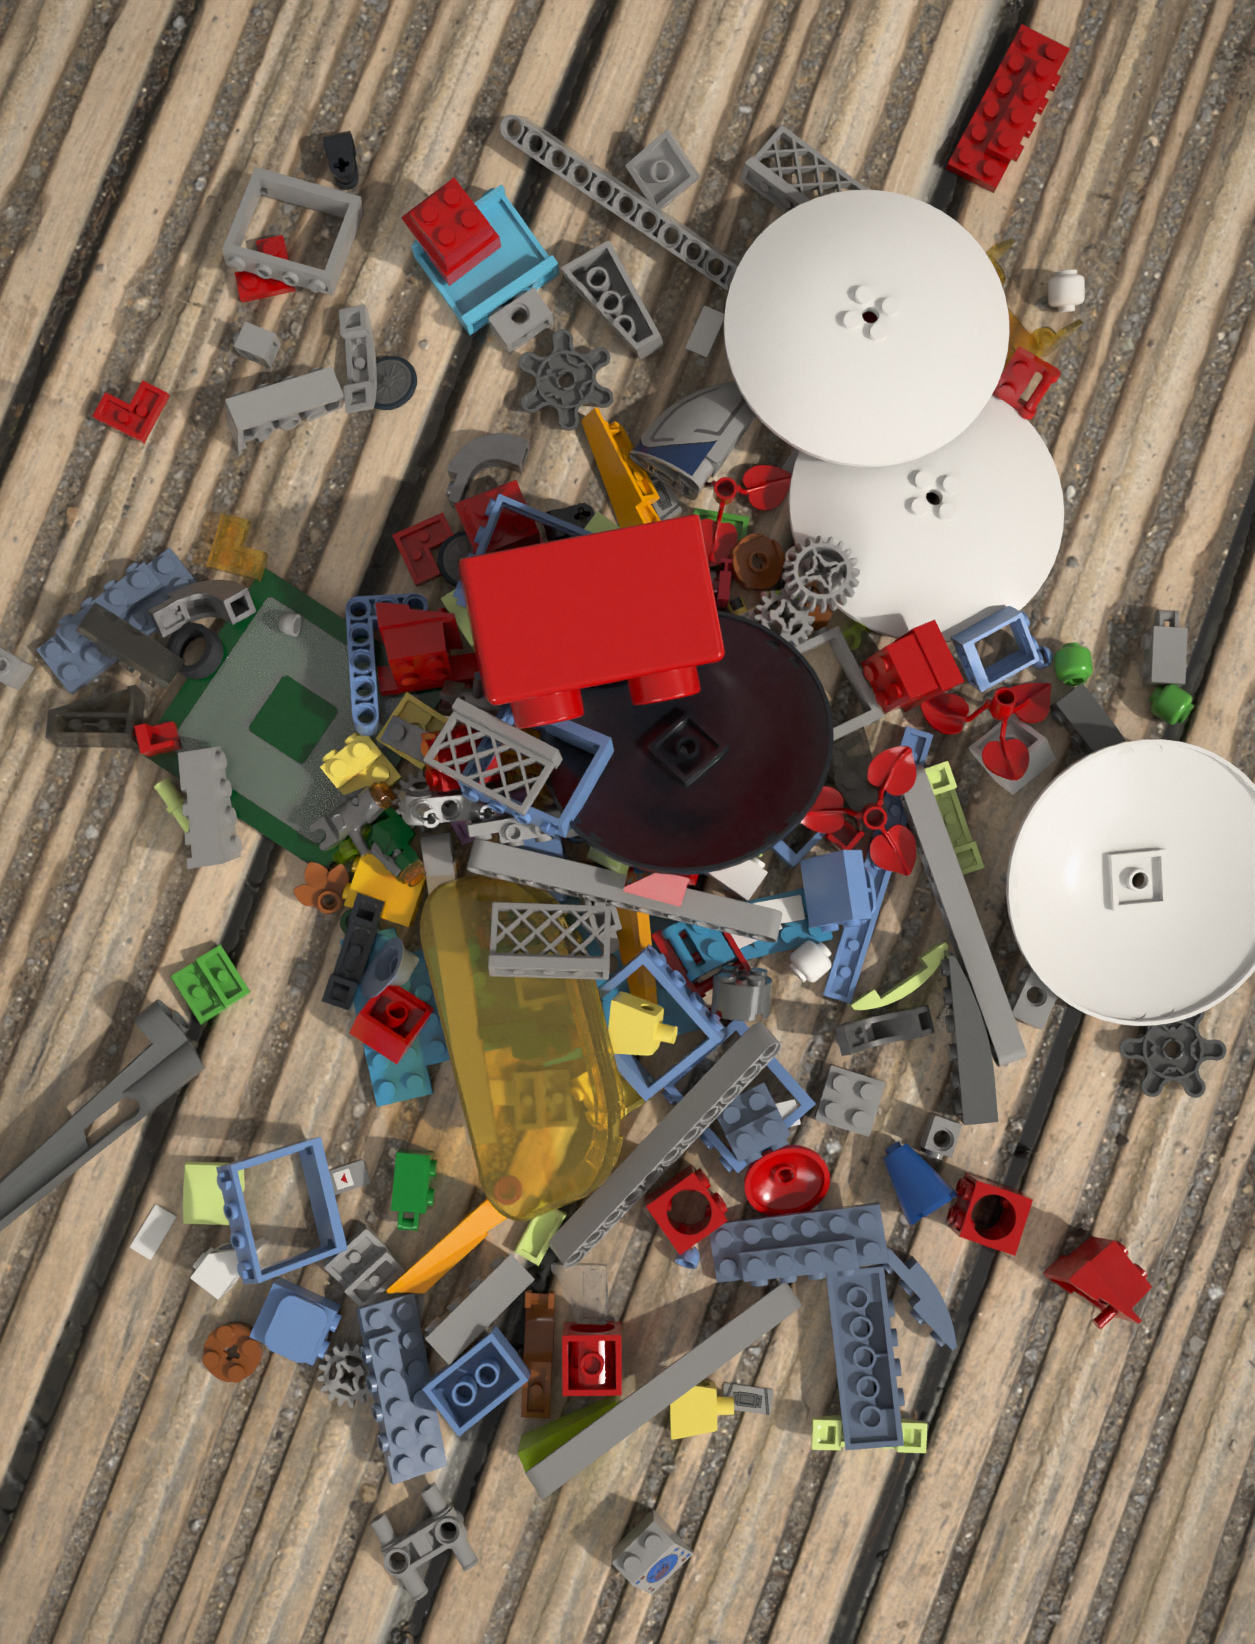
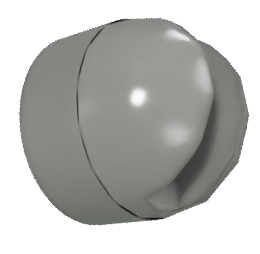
[278,613,302,637]

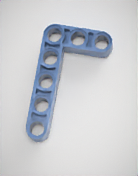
[346,593,428,736]

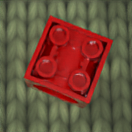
[645,1164,728,1255]
[946,1172,1033,1256]
[562,1321,622,1396]

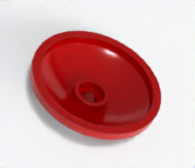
[744,1145,830,1216]

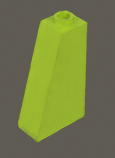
[517,1396,621,1481]

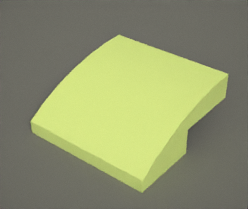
[183,1161,245,1225]

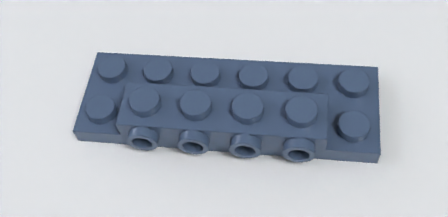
[36,547,197,695]
[709,1202,889,1287]
[826,1265,905,1450]
[356,1293,447,1485]

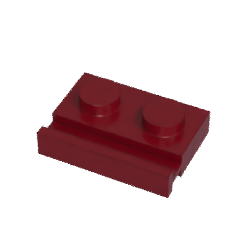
[712,558,733,611]

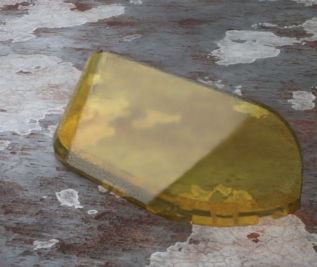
[420,874,625,1221]

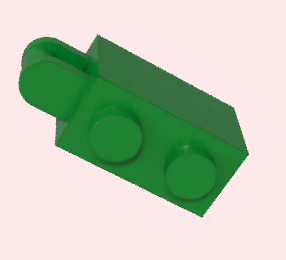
[391,1149,438,1231]

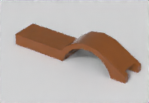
[521,1290,555,1419]

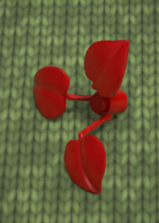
[673,465,792,567]
[920,683,1052,781]
[801,746,917,876]

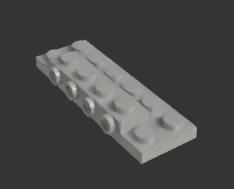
[465,806,578,847]

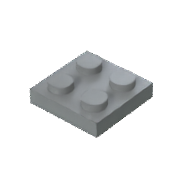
[625,129,701,210]
[814,1065,886,1137]

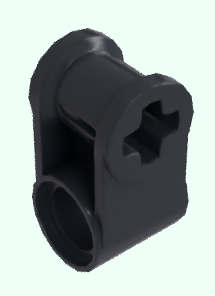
[323,131,359,190]
[544,503,595,542]

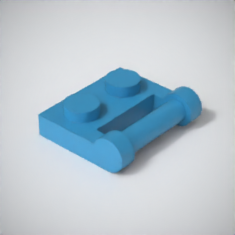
[661,922,735,982]

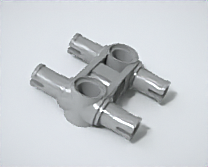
[397,788,496,828]
[370,1482,478,1601]

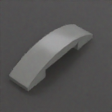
[339,304,377,414]

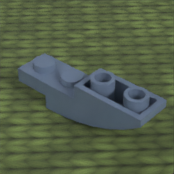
[881,1246,957,1351]

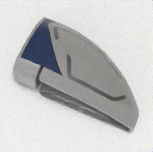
[629,381,756,500]

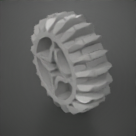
[782,535,860,613]

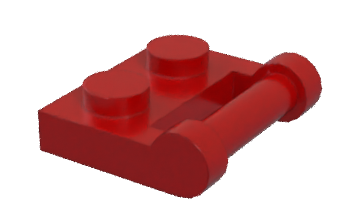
[992,346,1061,420]

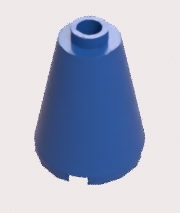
[883,1141,958,1226]

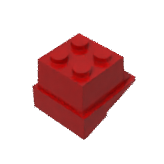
[401,177,502,286]
[454,480,544,555]
[375,602,463,686]
[861,620,964,714]
[1043,1236,1152,1330]

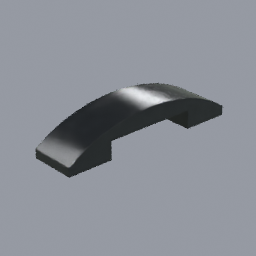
[322,892,386,1010]

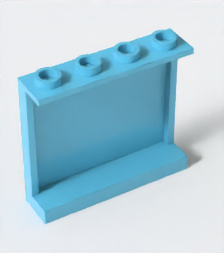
[411,184,560,335]

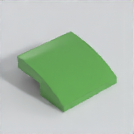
[170,945,250,1025]

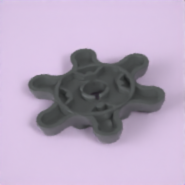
[518,329,614,431]
[1119,1011,1227,1098]

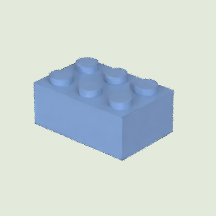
[423,1325,531,1437]

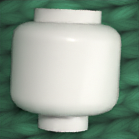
[1048,270,1085,313]
[789,940,832,982]

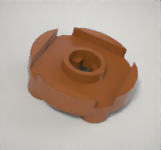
[729,533,786,591]
[202,1321,263,1383]

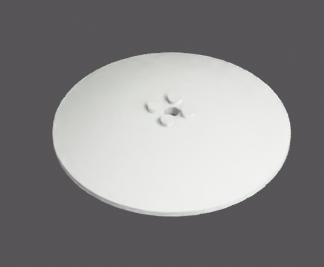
[724,190,1009,467]
[788,394,1064,643]
[1006,739,1255,1026]

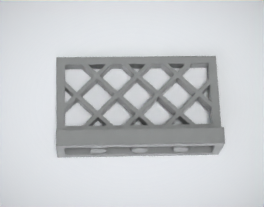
[740,125,868,213]
[423,697,563,816]
[488,902,611,980]

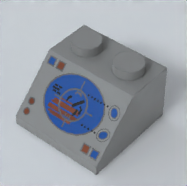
[611,1509,694,1595]

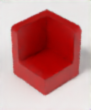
[134,722,182,757]
[822,819,865,851]

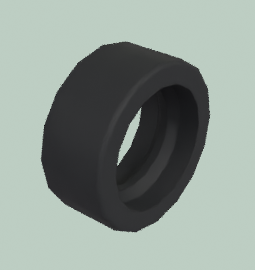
[166,623,224,680]

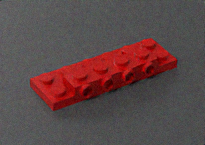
[946,24,1070,193]

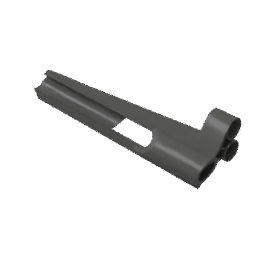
[0,999,206,1231]

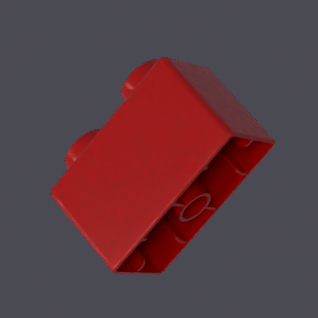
[458,514,725,729]

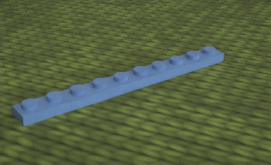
[822,726,933,1004]

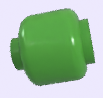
[1054,642,1093,686]
[1149,684,1194,725]

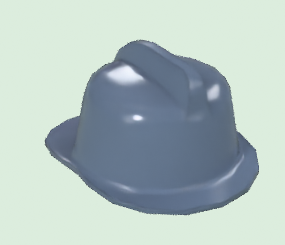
[360,937,419,998]

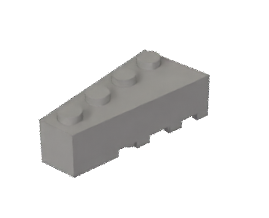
[561,240,664,360]
[225,366,344,452]
[178,746,242,869]
[422,1253,535,1365]

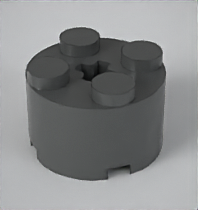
[711,965,772,1021]

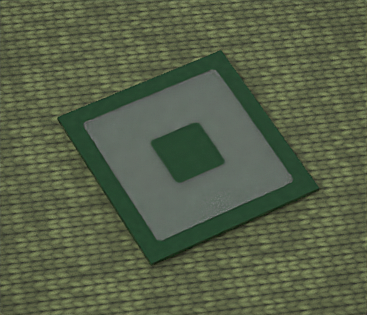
[138,567,442,870]

